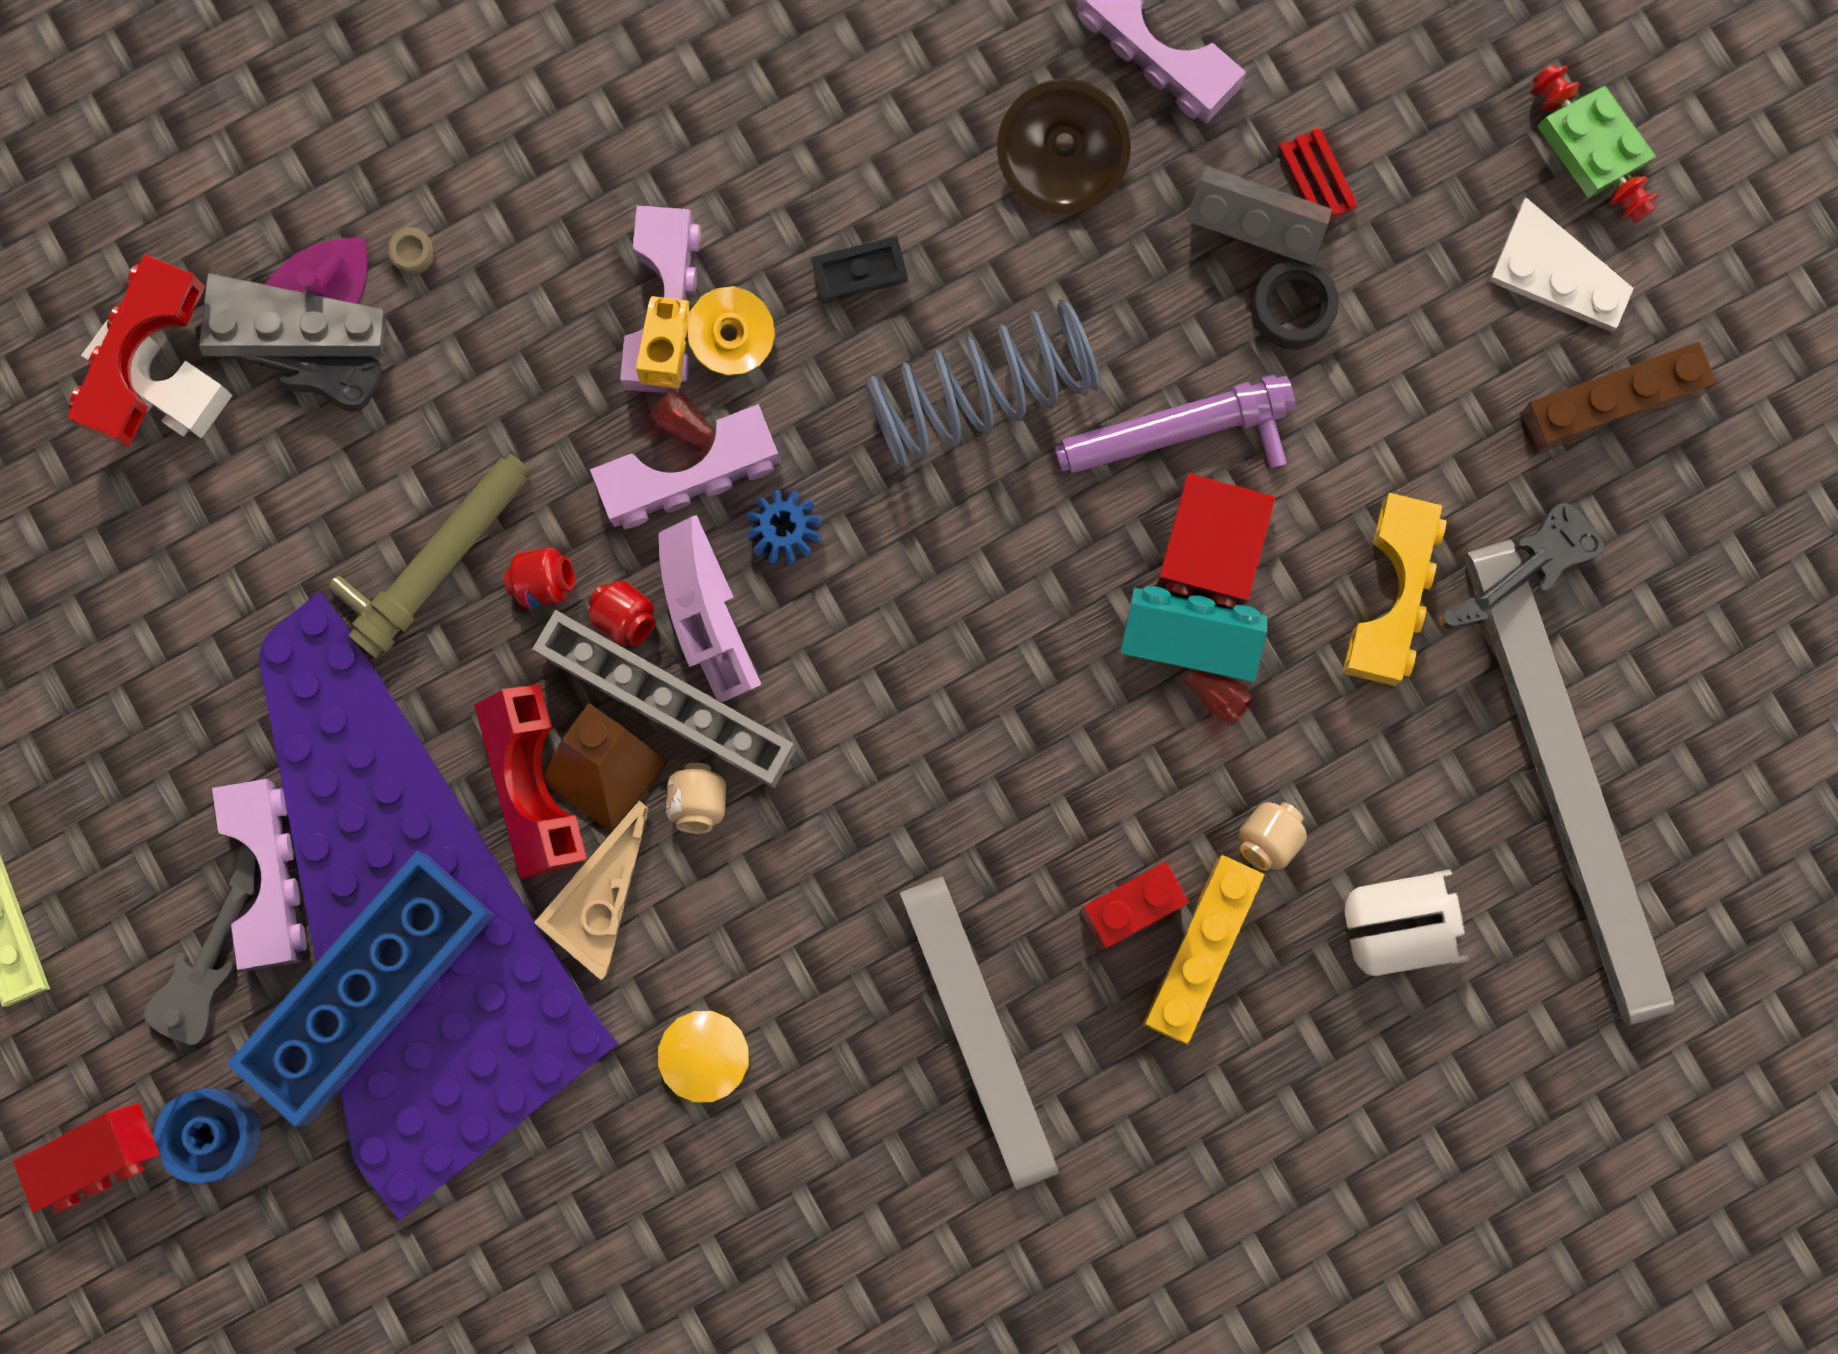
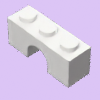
[82,319,233,439]

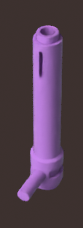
[1054,374,1296,474]

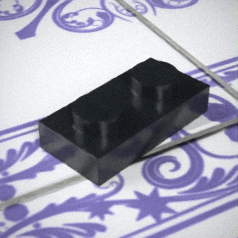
[811,236,908,304]

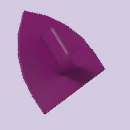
[264,238,368,304]

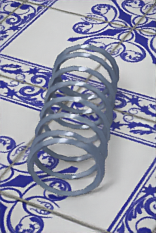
[865,299,1100,469]

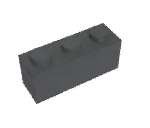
[1186,165,1332,265]

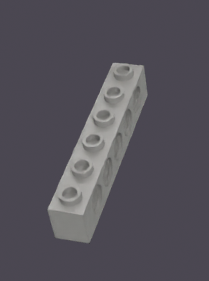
[532,610,797,788]

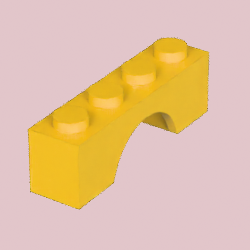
[1342,493,1446,686]
[1142,855,1265,1044]

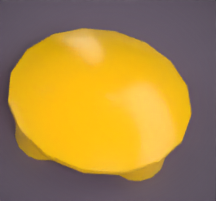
[658,1011,749,1102]

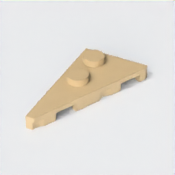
[534,801,649,980]

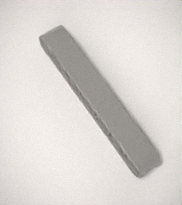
[900,876,1059,1191]

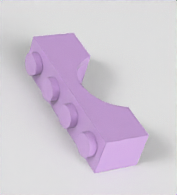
[1076,0,1246,124]
[620,206,701,394]
[590,404,781,529]
[212,779,307,971]

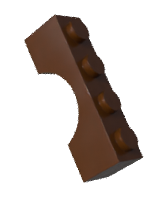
[1520,341,1716,454]

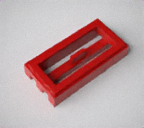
[1278,126,1358,220]

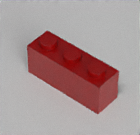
[12,1103,160,1214]

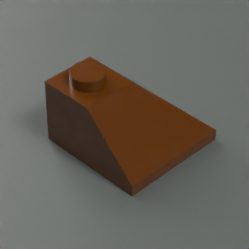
[543,703,668,832]

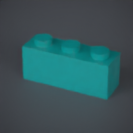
[1121,586,1267,682]

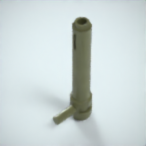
[328,453,531,658]

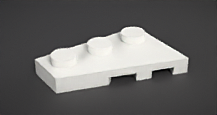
[1489,198,1633,333]

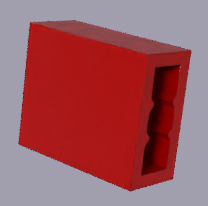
[1157,473,1276,609]
[1079,861,1190,951]

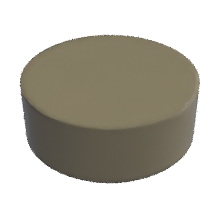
[388,227,435,275]

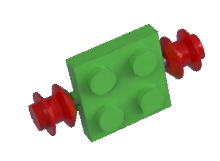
[1530,64,1660,223]

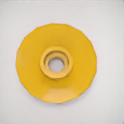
[687,287,775,376]

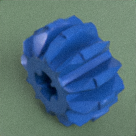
[746,490,822,566]

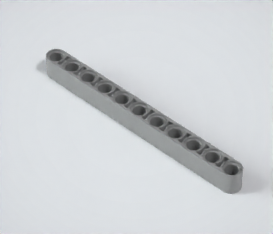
[1465,540,1675,1026]

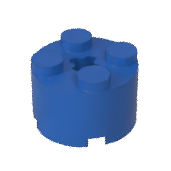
[154,1088,261,1184]

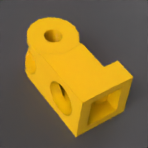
[636,296,689,389]

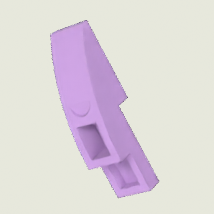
[659,515,761,703]

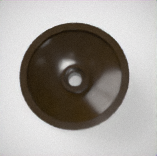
[997,79,1131,214]

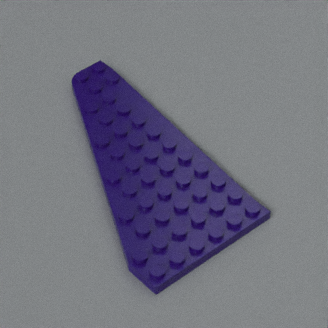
[259,592,619,1220]

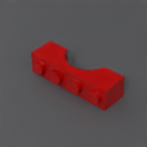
[67,254,205,448]
[474,684,587,879]

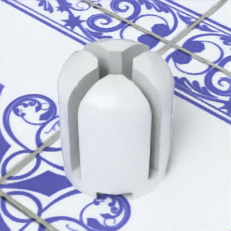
[1344,869,1468,976]

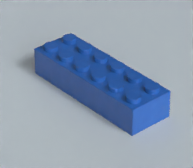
[227,851,495,1127]

